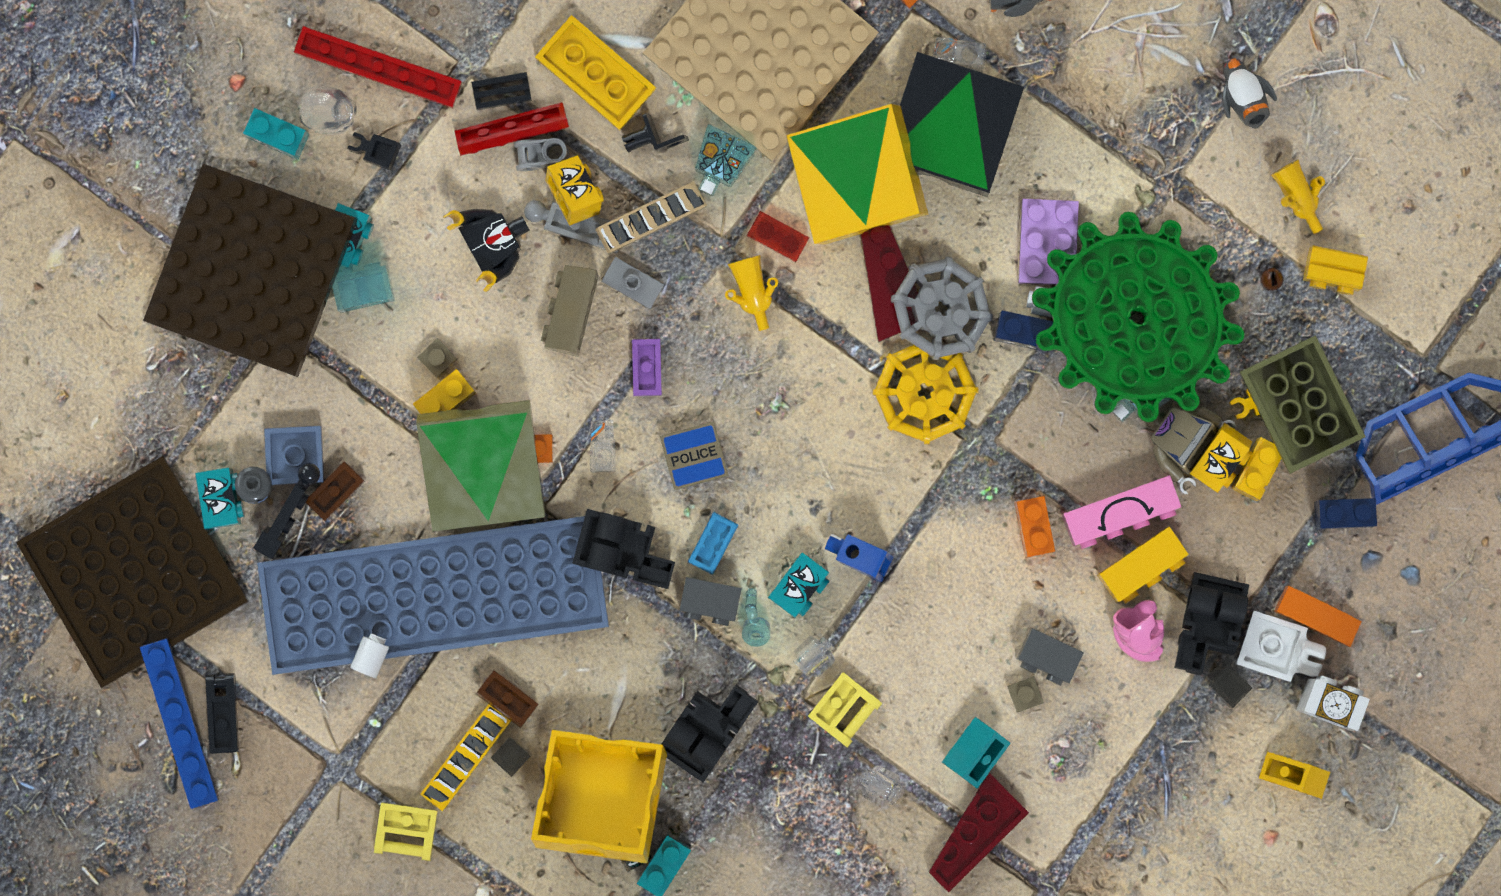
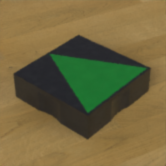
[900,52,1024,197]

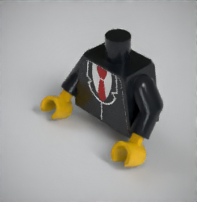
[443,209,530,292]

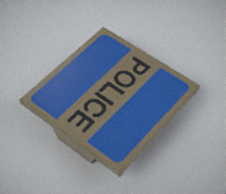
[660,422,729,491]

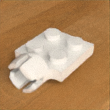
[1236,611,1326,682]

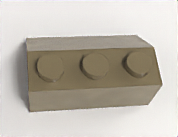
[541,265,599,357]

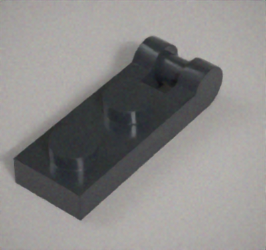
[205,673,239,754]

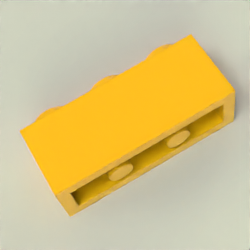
[1097,526,1189,604]

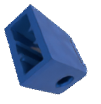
[825,534,894,583]

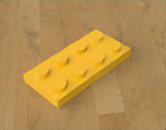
[535,15,656,131]

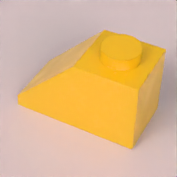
[1259,751,1330,799]

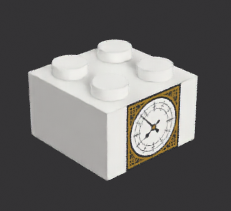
[1296,675,1370,731]

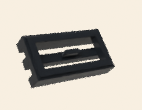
[471,72,532,111]

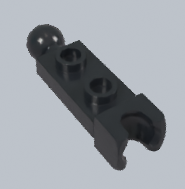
[253,463,320,559]

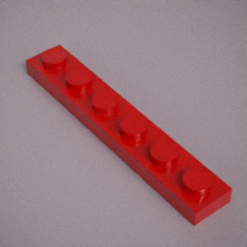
[294,26,462,109]

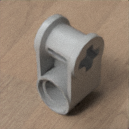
[514,138,569,171]

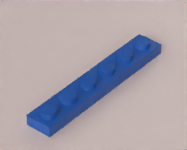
[140,638,219,809]

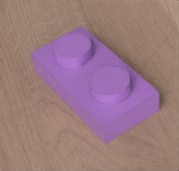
[632,339,662,396]

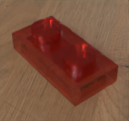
[747,211,810,263]

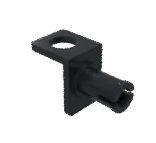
[622,113,689,153]

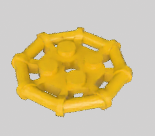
[873,338,979,444]

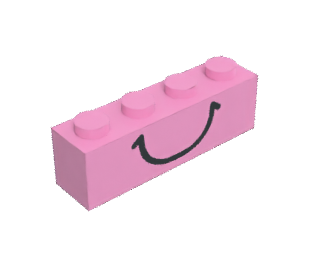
[1062,475,1181,549]

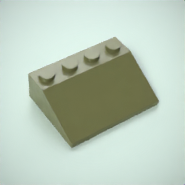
[1239,335,1366,474]

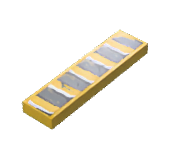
[420,704,511,811]

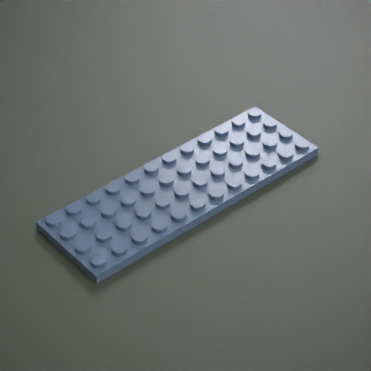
[257,516,609,675]

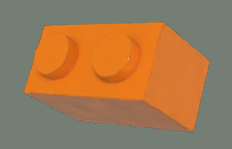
[1014,496,1055,558]

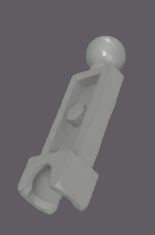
[524,200,619,254]

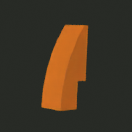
[1274,586,1362,647]

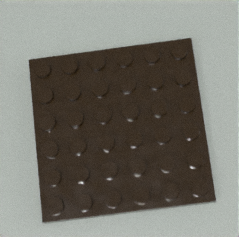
[143,164,358,377]
[16,456,249,688]

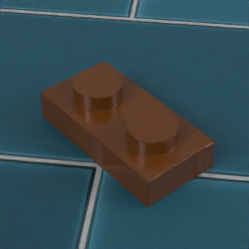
[306,461,365,522]
[476,670,539,728]

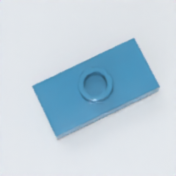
[688,512,738,575]

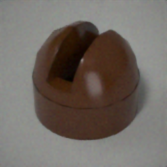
[1260,268,1284,291]

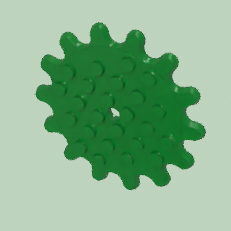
[1032,212,1244,423]

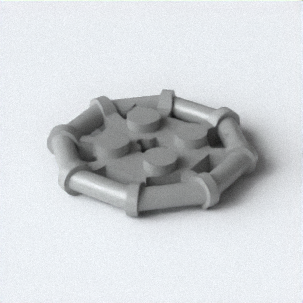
[891,256,993,360]

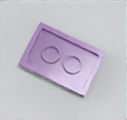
[1018,199,1079,285]

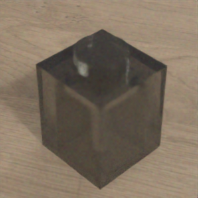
[1206,664,1252,708]
[491,736,533,777]

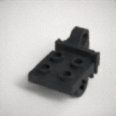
[572,509,675,589]
[1174,572,1249,675]
[661,684,759,783]

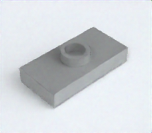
[602,257,664,309]

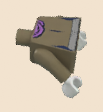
[1146,406,1236,494]

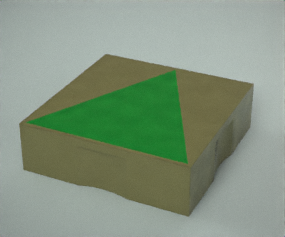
[416,400,545,532]

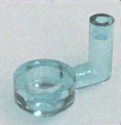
[742,588,771,647]

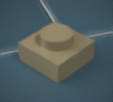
[417,338,457,378]
[1007,676,1044,713]

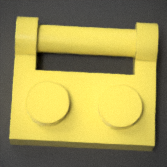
[808,672,883,748]
[374,802,438,861]

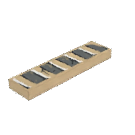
[596,181,707,255]

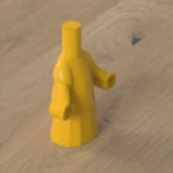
[1271,159,1325,234]
[725,255,779,331]

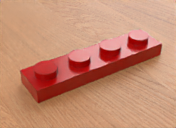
[454,102,569,156]

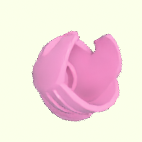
[1113,600,1164,662]

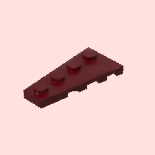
[860,225,918,343]
[928,773,1029,893]

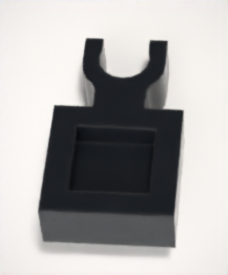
[347,132,401,171]

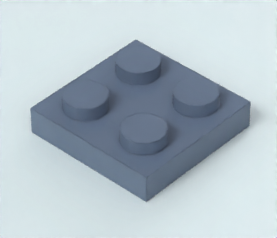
[264,426,324,485]

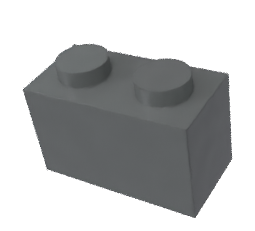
[679,577,742,626]
[1016,628,1084,686]

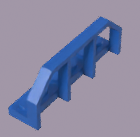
[1356,373,1501,505]

